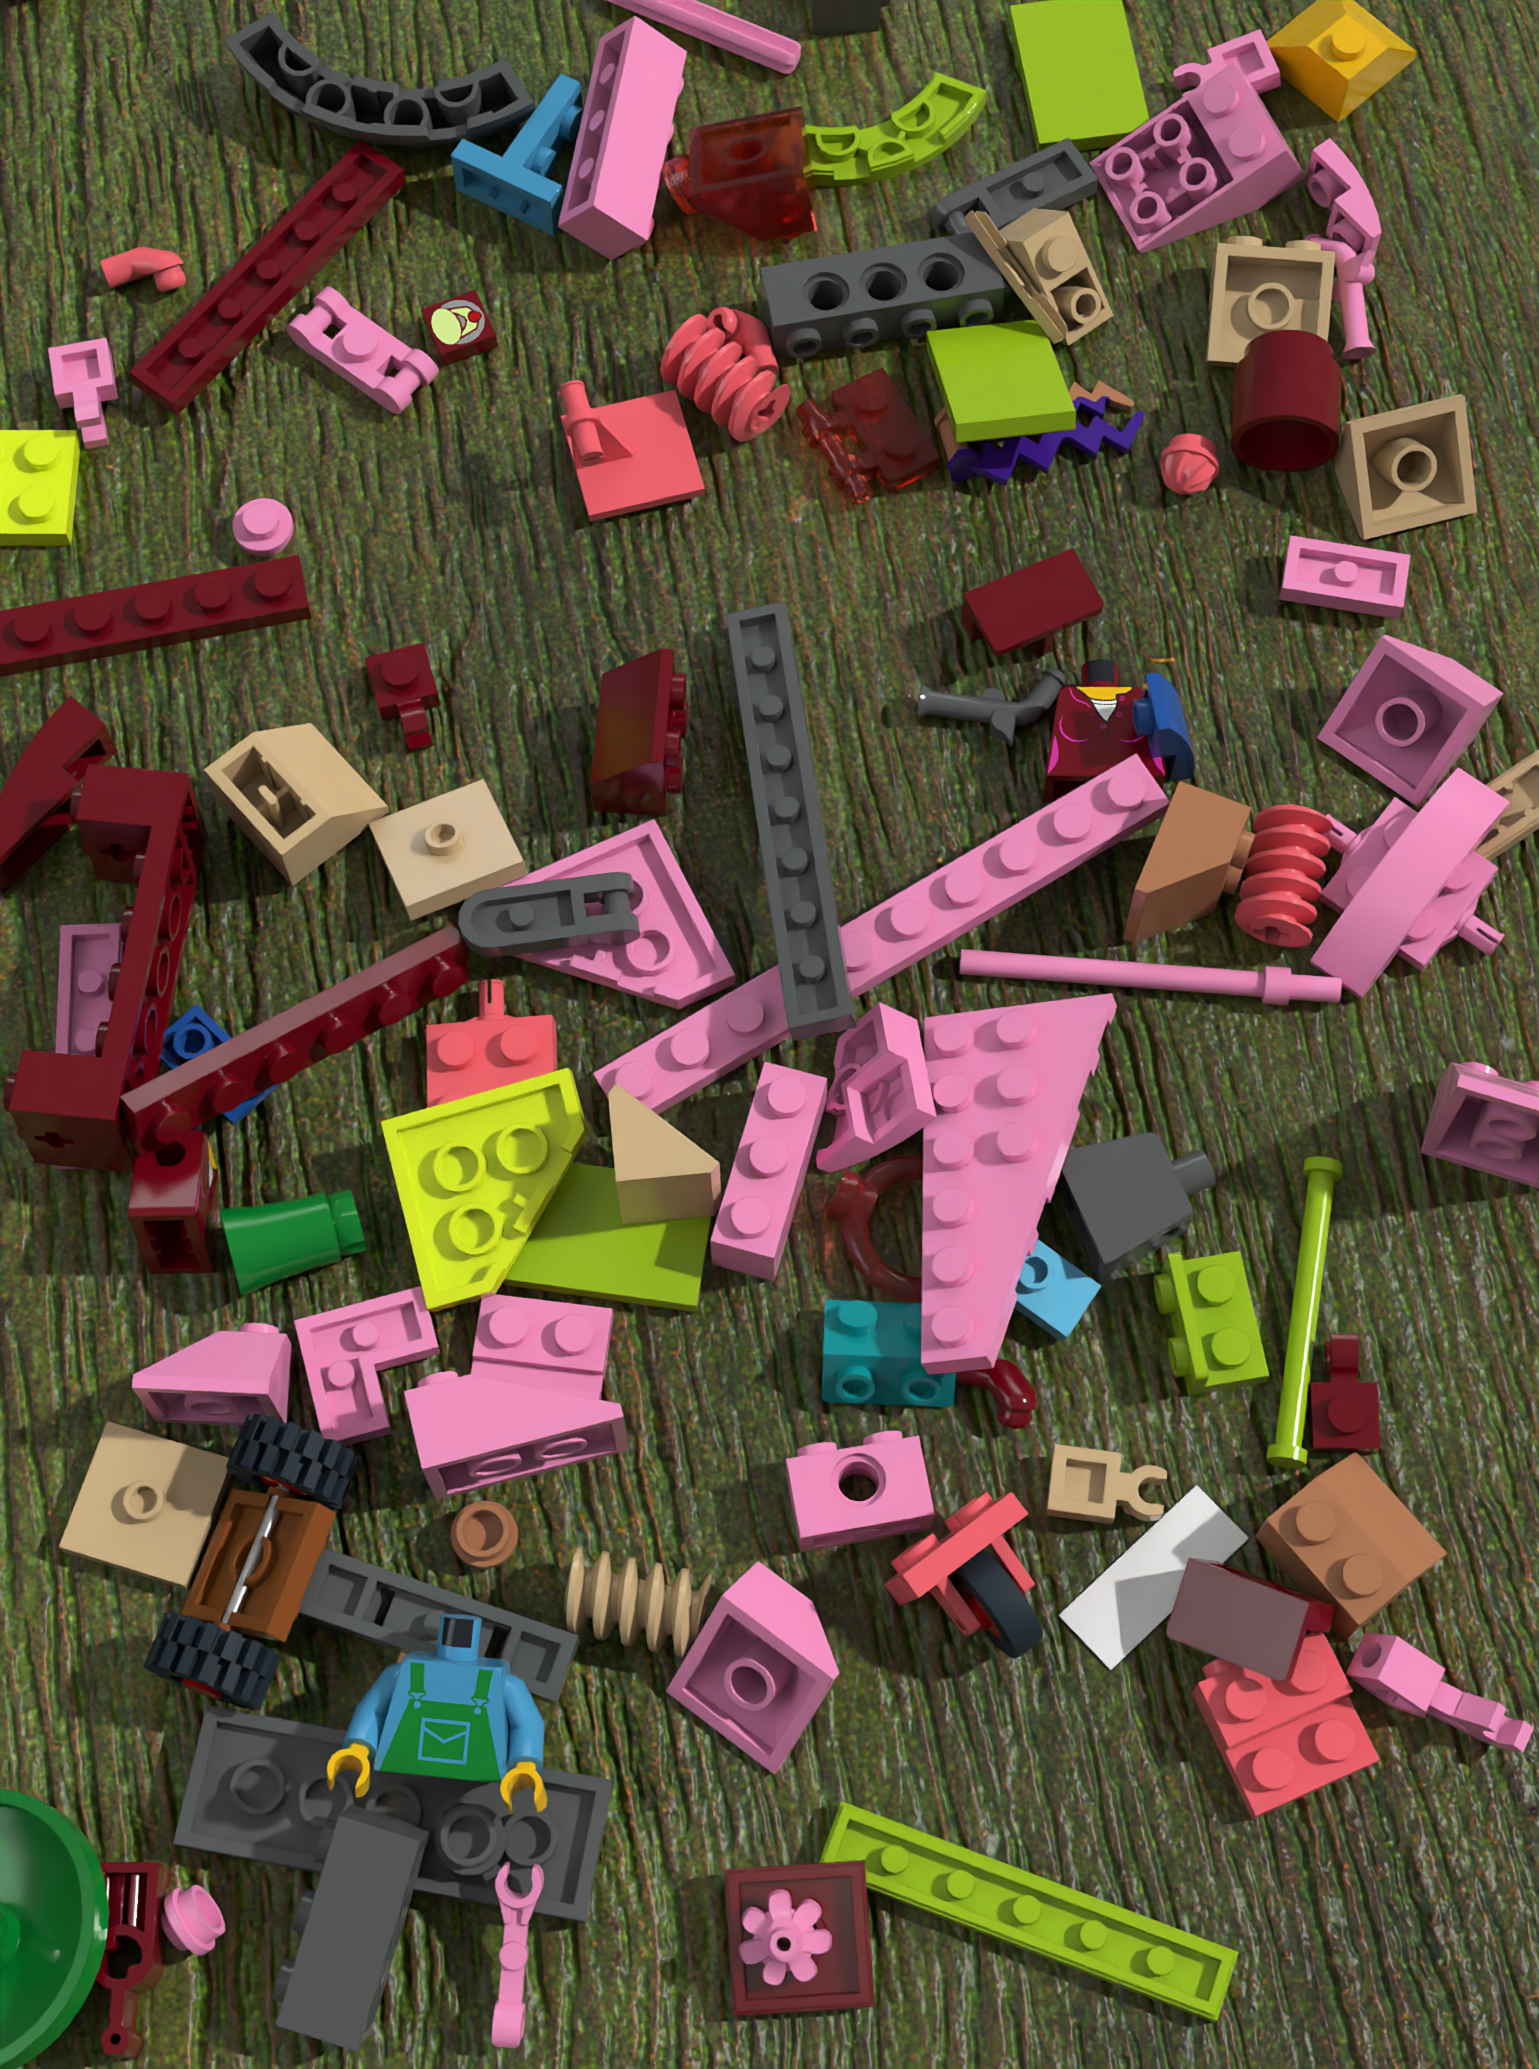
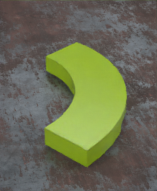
[763,72,987,187]

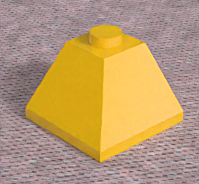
[1266,0,1417,123]

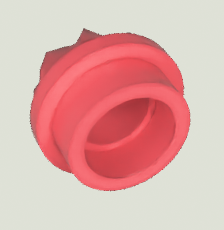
[1159,434,1220,496]

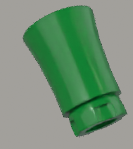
[218,1189,366,1297]

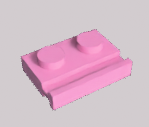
[471,1294,614,1400]

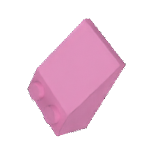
[1420,1062,1539,1188]
[404,1371,630,1501]

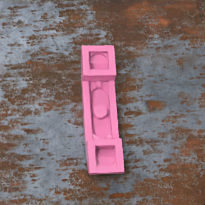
[1310,767,1510,1000]

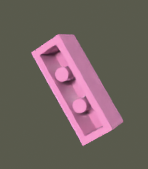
[710,1062,827,1281]

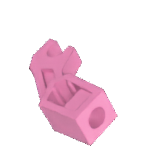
[1346,1632,1534,1752]

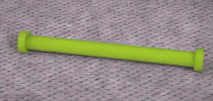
[1266,1156,1343,1469]

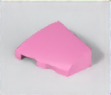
[816,1002,936,1173]

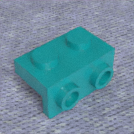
[822,1300,956,1407]

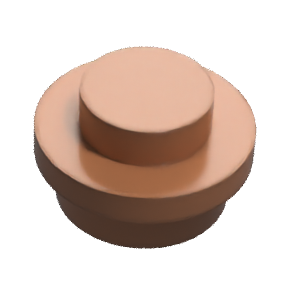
[450,1501,519,1569]

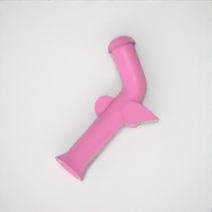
[1304,234,1377,360]

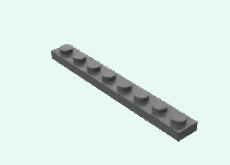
[726,601,857,1041]

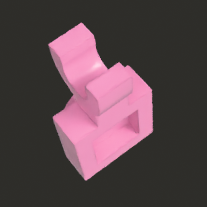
[48,338,118,449]

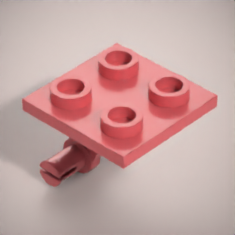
[560,380,705,522]

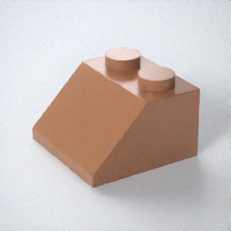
[1122,781,1256,943]
[1255,1451,1448,1641]

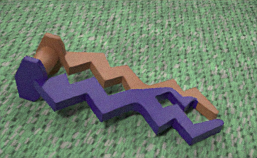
[934,380,1145,486]

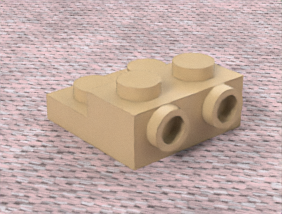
[1205,236,1335,367]

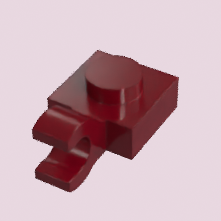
[365,642,441,752]
[1308,1333,1381,1453]

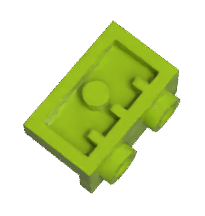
[1153,1251,1269,1396]

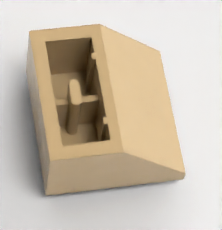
[204,723,389,886]

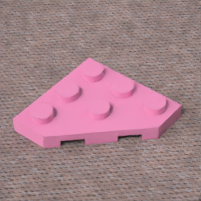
[498,819,735,1010]

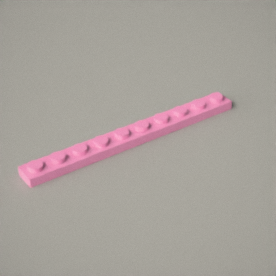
[593,753,1170,1115]

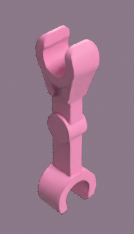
[491,1862,545,2048]

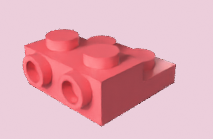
[1191,1631,1380,1820]

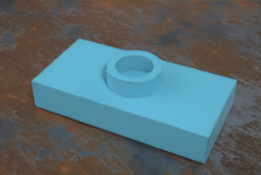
[1014,1239,1101,1342]

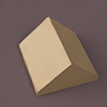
[1333,394,1477,540]
[608,1083,722,1225]

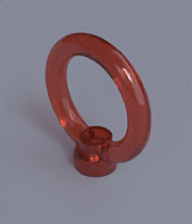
[826,1154,923,1303]

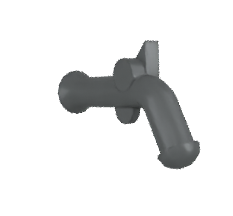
[916,668,1068,748]

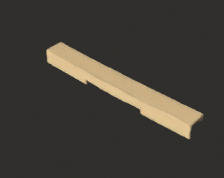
[963,210,1067,344]

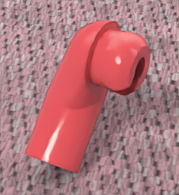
[100,247,186,292]
[707,307,779,377]

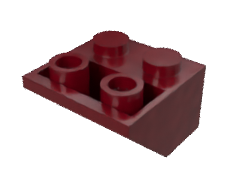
[591,648,688,816]

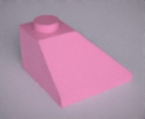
[1317,635,1504,807]
[132,1323,296,1426]
[666,1561,839,1775]

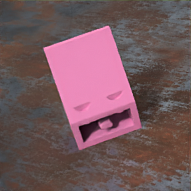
[1089,62,1307,254]

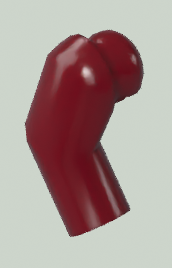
[955,1358,1038,1429]

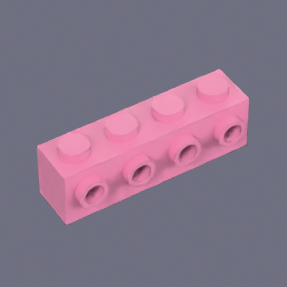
[558,16,687,260]

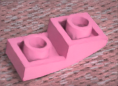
[1304,138,1382,265]

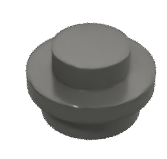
[435,1803,506,1877]

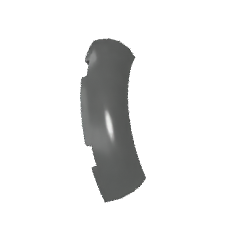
[224,12,536,148]

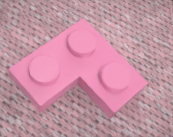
[294,1286,441,1447]

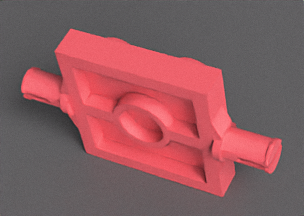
[426,979,557,1108]

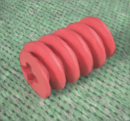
[660,313,791,442]
[1234,804,1334,948]

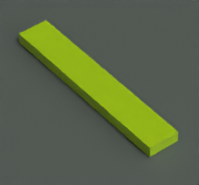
[819,1801,1239,2023]

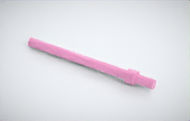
[959,949,1342,1006]

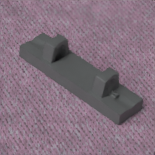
[299,1548,580,1706]

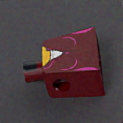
[1042,659,1166,802]
[128,1124,219,1274]

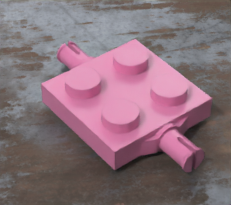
[1319,797,1505,972]

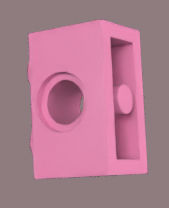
[786,1431,935,1552]

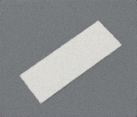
[1058,1485,1249,1670]

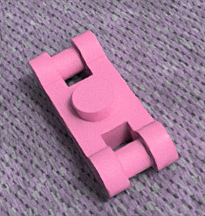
[286,286,439,415]

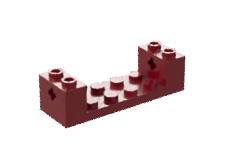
[3,764,208,1173]

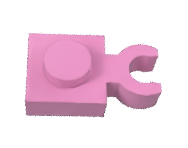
[1173,29,1281,97]

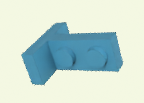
[451,74,584,236]

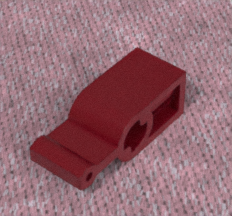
[96,1862,171,2059]

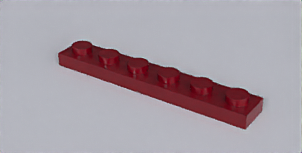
[129,140,406,416]
[0,555,312,677]
[120,924,468,1156]

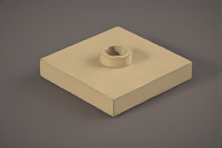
[368,779,528,921]
[59,1421,232,1590]

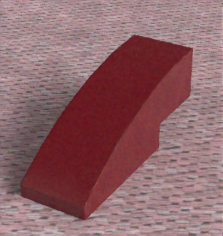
[0,695,117,893]

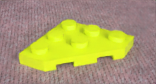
[381,1068,588,1312]

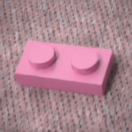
[1279,535,1410,619]

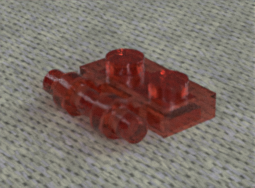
[795,367,941,505]

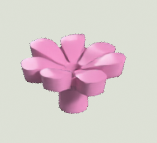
[739,1889,832,1986]

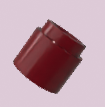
[1230,330,1342,472]

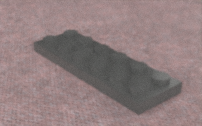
[173,1705,614,1924]

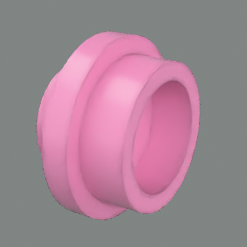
[233,498,294,557]
[161,1885,225,1956]

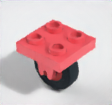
[884,1491,1043,1659]

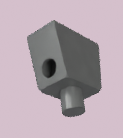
[1055,1132,1216,1283]

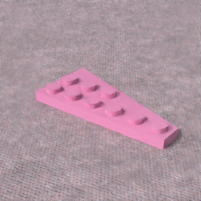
[921,993,1117,1375]

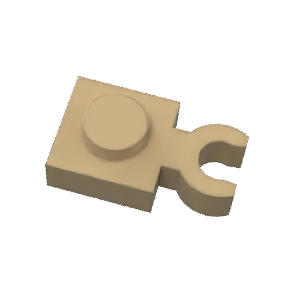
[1045,1444,1167,1525]

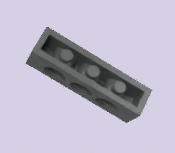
[760,232,1005,359]

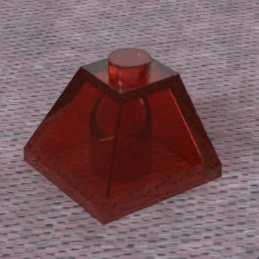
[689,106,818,241]

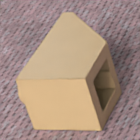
[999,208,1114,346]

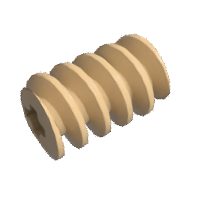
[564,1546,712,1658]

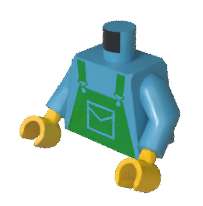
[327,1614,548,1814]

